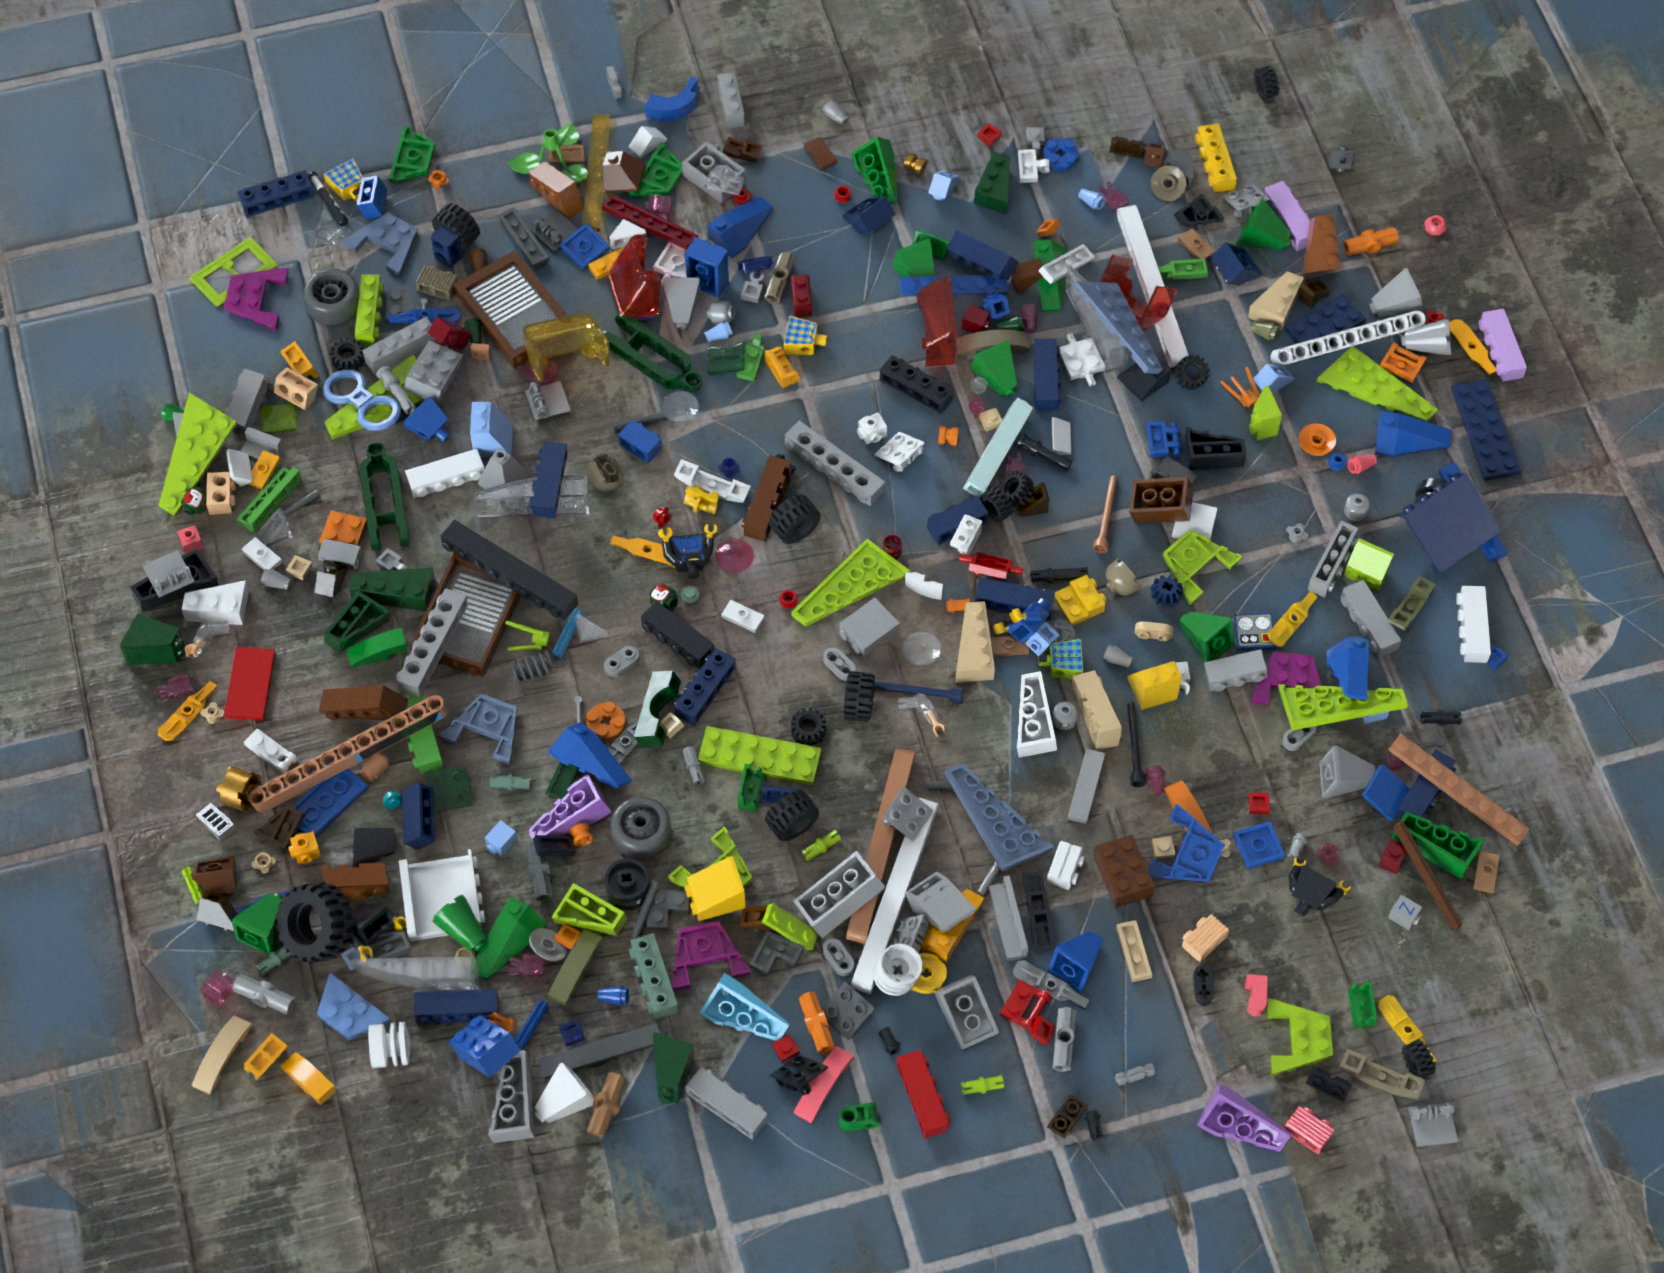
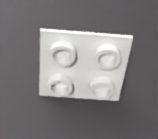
[874,432,925,472]

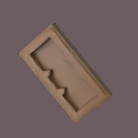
[548,145,585,165]
[1178,228,1216,261]
[990,636,1029,658]
[1473,851,1500,894]

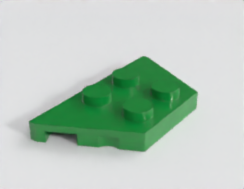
[389,125,435,183]
[629,142,683,196]

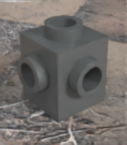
[1328,146,1355,172]

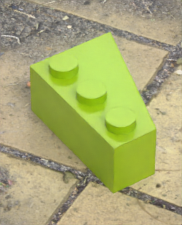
[552,883,627,936]

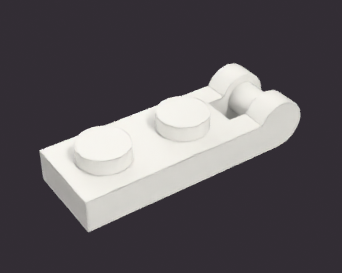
[244,729,298,774]

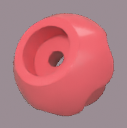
[1425,215,1447,236]

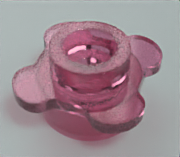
[969,396,985,418]
[1316,842,1341,865]

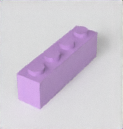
[1264,181,1310,251]
[1479,308,1527,382]

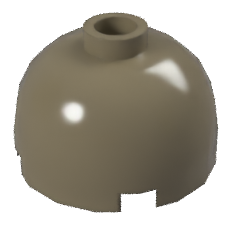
[587,453,624,491]
[1105,558,1142,596]

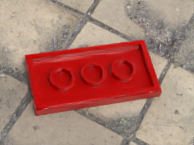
[224,647,275,721]

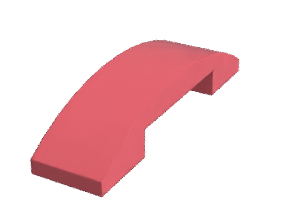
[794,1045,854,1124]

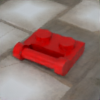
[1000,979,1052,1031]

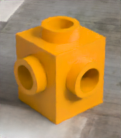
[288,831,321,864]

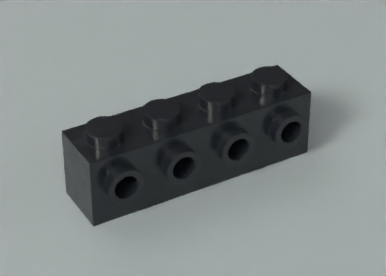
[879,355,954,414]

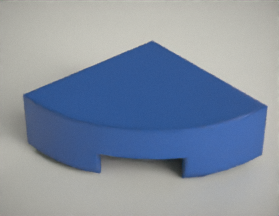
[1488,644,1508,671]

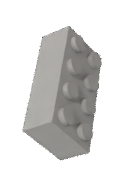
[793,851,886,938]

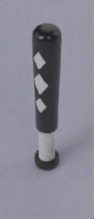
[308,171,348,226]

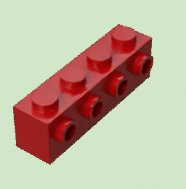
[896,1050,951,1139]

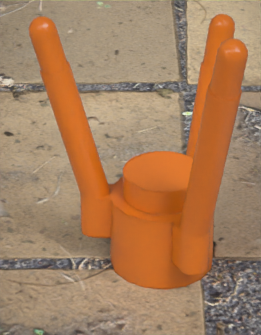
[1220,367,1260,409]

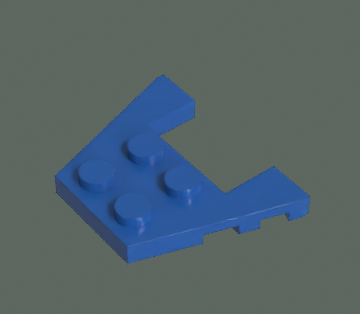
[1148,804,1224,882]

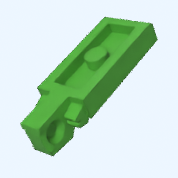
[1158,259,1208,280]
[737,333,764,382]

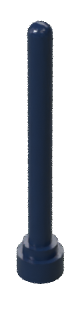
[875,681,963,703]

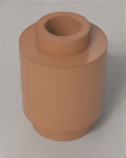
[360,753,389,782]

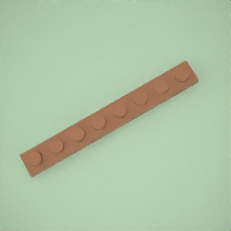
[1388,733,1529,846]

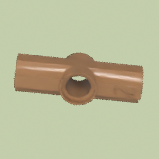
[587,1072,626,1138]

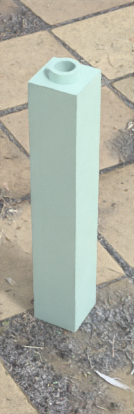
[963,398,1033,498]

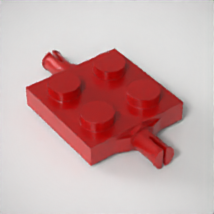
[959,552,1024,580]

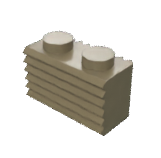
[415,265,458,301]

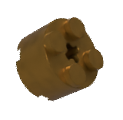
[217,766,262,811]

